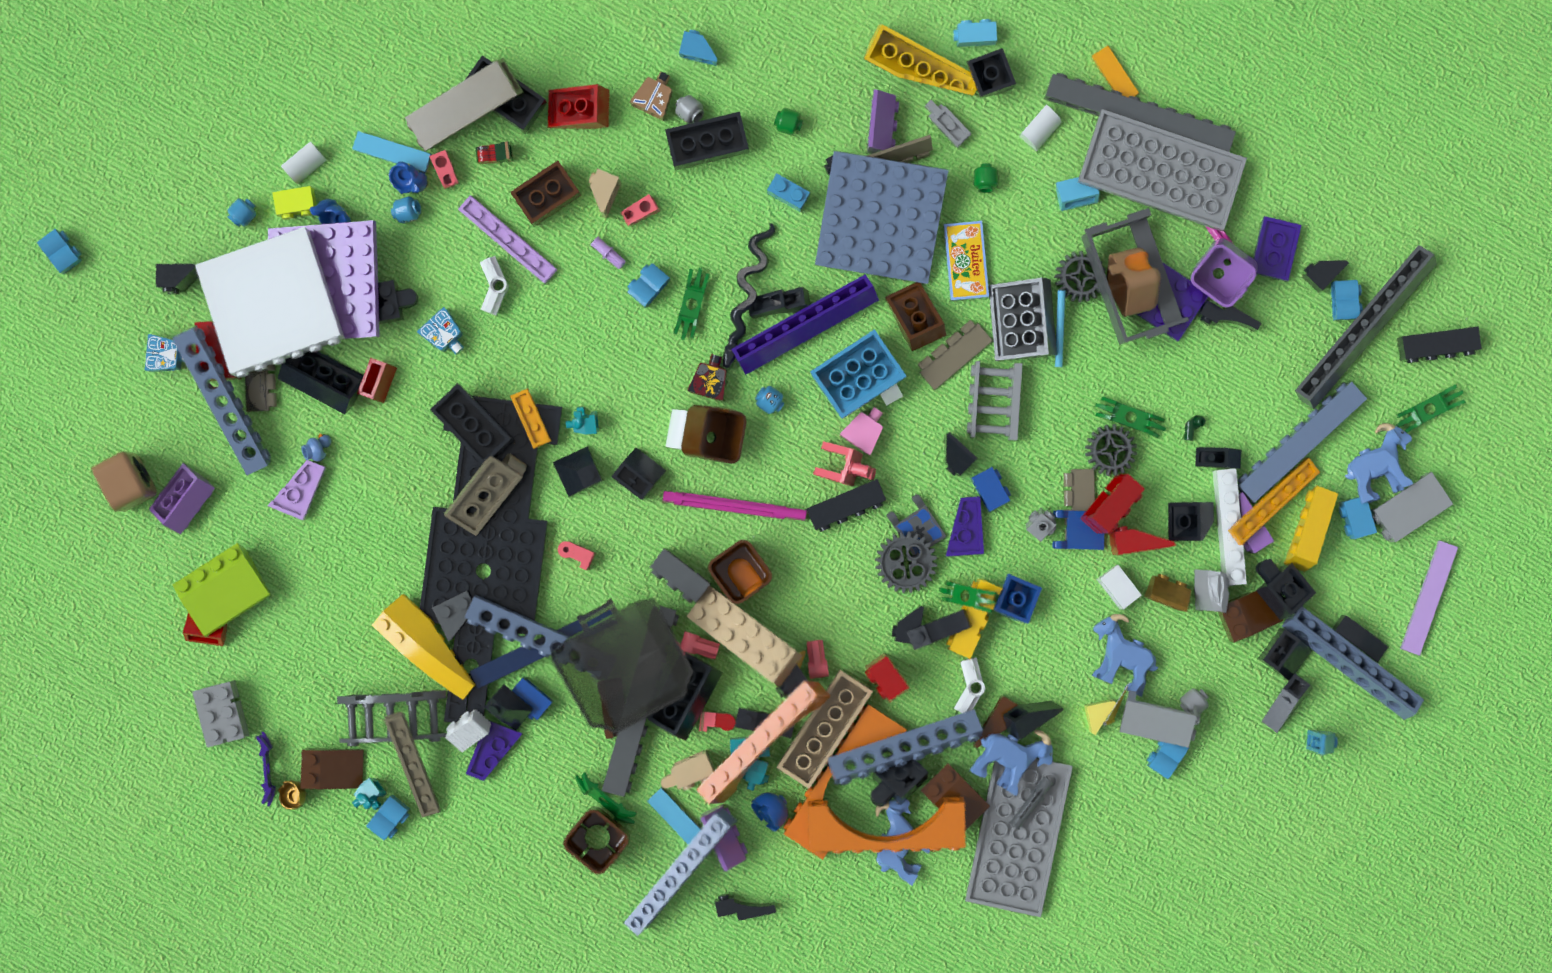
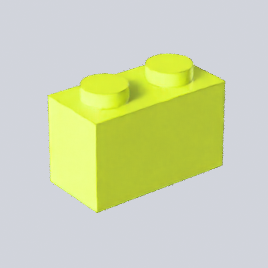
[272,186,317,220]

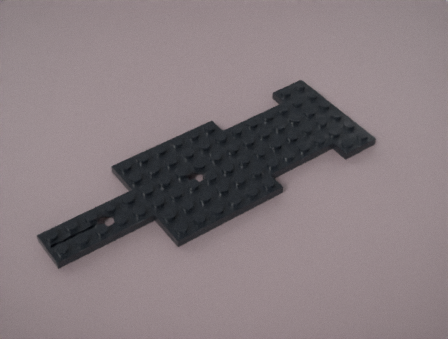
[420,396,563,723]

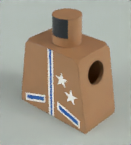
[630,71,673,121]

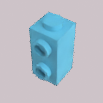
[953,19,997,47]

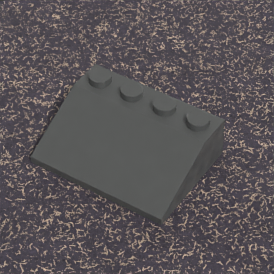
[989,278,1057,361]

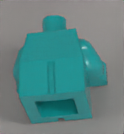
[566,407,599,435]
[742,759,769,791]
[352,778,387,810]

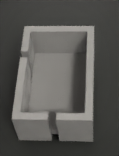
[192,680,249,748]

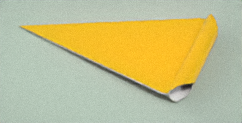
[1103,682,1130,726]

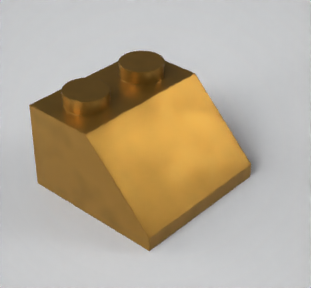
[1144,574,1191,612]

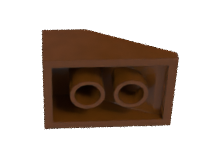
[885,282,946,352]
[1218,590,1283,642]
[300,748,364,789]
[921,764,990,831]

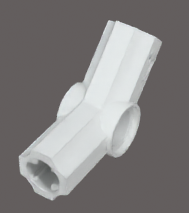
[480,256,509,316]
[954,657,985,713]

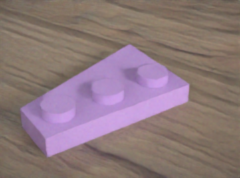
[267,460,326,520]

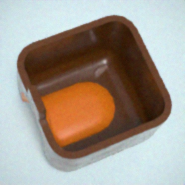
[708,540,772,604]

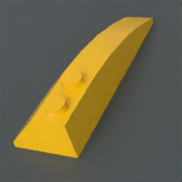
[864,24,977,96]
[372,594,475,700]

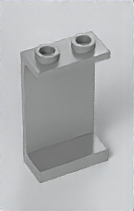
[1371,472,1453,542]
[1120,690,1201,748]

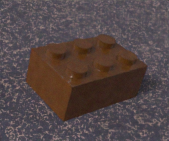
[510,160,581,227]

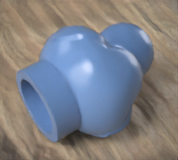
[301,433,331,461]

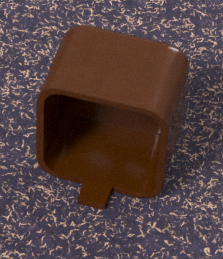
[681,405,746,464]

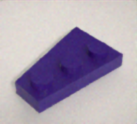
[945,497,984,556]
[466,720,523,781]

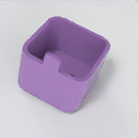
[1191,238,1258,307]

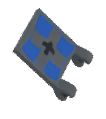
[886,494,946,556]

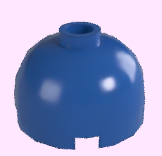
[751,792,788,831]

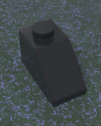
[1302,260,1349,292]
[1195,447,1242,469]
[891,606,924,644]

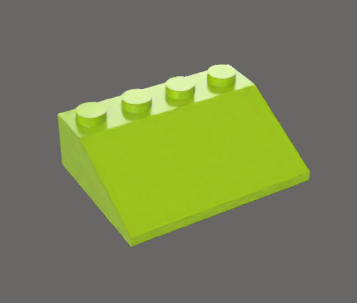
[173,543,270,637]

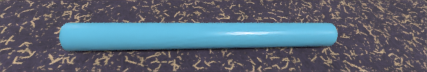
[1055,290,1066,367]

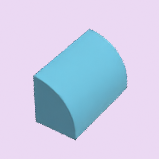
[1056,177,1099,211]

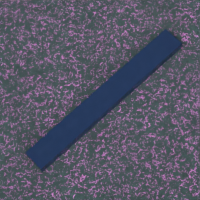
[470,605,618,688]

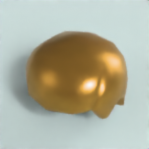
[278,780,307,810]

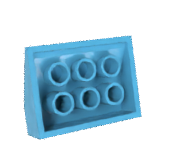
[810,329,907,419]

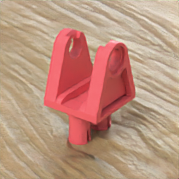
[813,441,876,487]

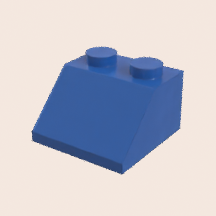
[994,574,1042,624]

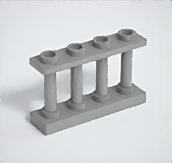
[967,361,1022,441]

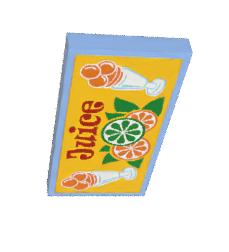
[944,221,989,301]

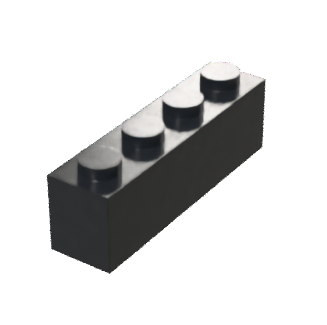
[1397,326,1482,363]
[806,479,886,532]

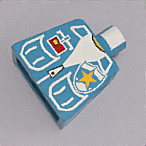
[417,307,464,355]
[145,334,184,372]

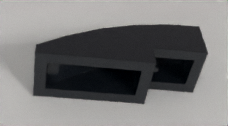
[1332,615,1388,663]

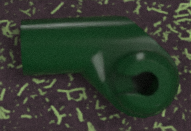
[1184,415,1205,441]

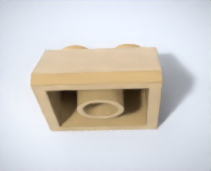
[589,168,622,218]

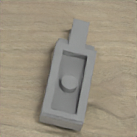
[925,100,971,148]

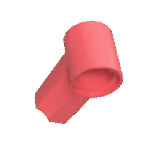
[679,631,720,659]
[807,640,829,679]

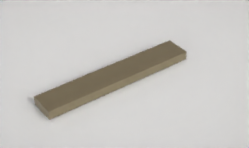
[384,711,441,817]

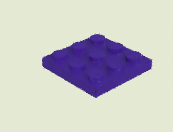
[1136,262,1208,342]

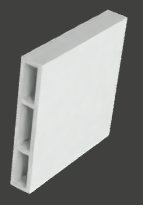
[195,227,345,378]

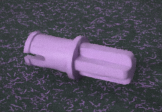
[591,236,626,269]

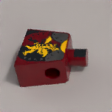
[687,354,727,402]

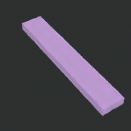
[458,195,557,284]
[1400,541,1458,656]

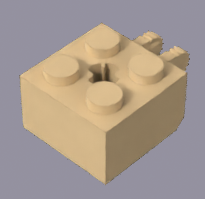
[661,750,715,791]

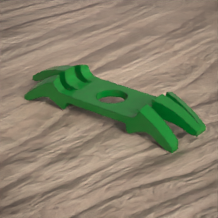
[673,268,710,340]
[1396,384,1466,433]
[1095,397,1166,438]
[939,580,997,613]
[575,772,637,824]

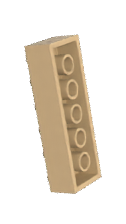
[686,586,803,687]
[777,669,873,789]

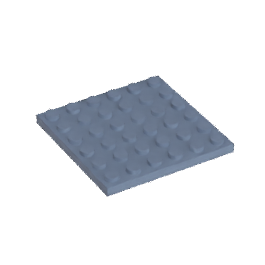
[815,151,948,284]

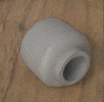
[675,95,704,124]
[1180,688,1209,714]

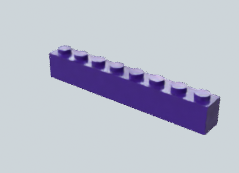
[731,274,879,375]

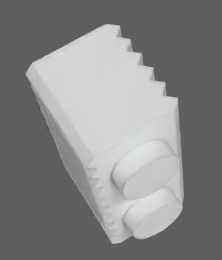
[445,709,491,753]

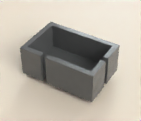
[650,548,711,603]

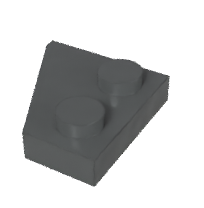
[432,591,472,641]

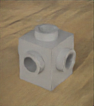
[1026,508,1056,542]

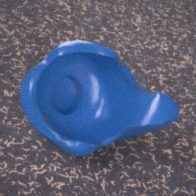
[389,161,428,194]
[310,199,351,224]

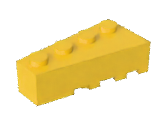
[1284,486,1338,572]
[946,579,1003,659]

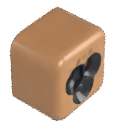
[91,451,157,512]

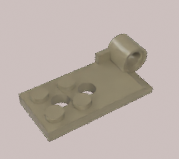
[444,454,527,536]

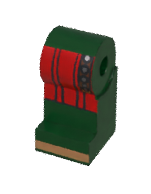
[475,141,513,164]

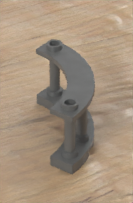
[337,690,446,746]

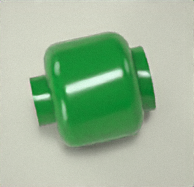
[774,108,803,136]
[974,163,999,193]

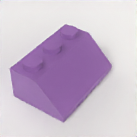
[867,89,899,154]
[149,463,215,535]
[701,804,748,872]

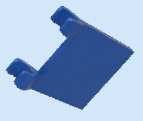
[1052,510,1104,550]

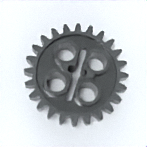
[875,531,937,593]

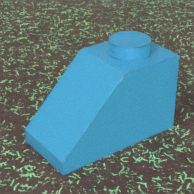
[679,30,718,66]

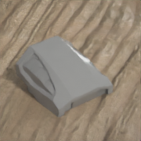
[1194,570,1229,613]

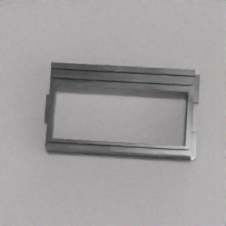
[1081,208,1189,345]

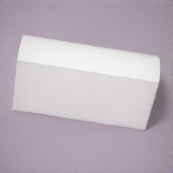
[1019,104,1062,152]
[281,142,327,184]
[665,409,687,450]
[1097,565,1141,609]

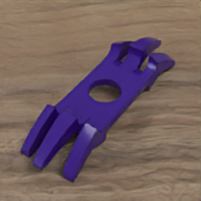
[256,731,276,806]

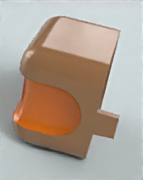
[1106,248,1161,317]

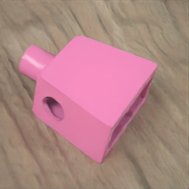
[840,407,883,456]

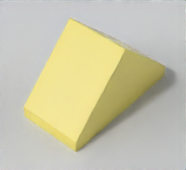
[1084,700,1116,735]

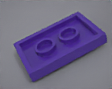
[1253,216,1302,282]

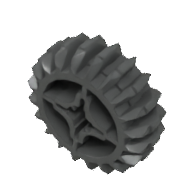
[1054,251,1107,303]
[1085,424,1137,476]

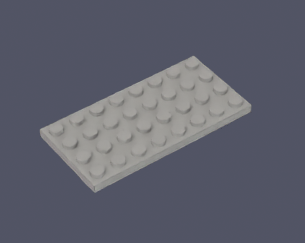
[1077,109,1247,231]
[965,758,1073,917]

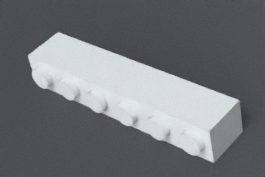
[1213,469,1247,585]

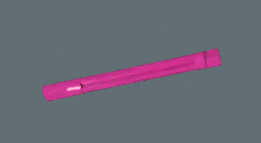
[663,491,807,521]

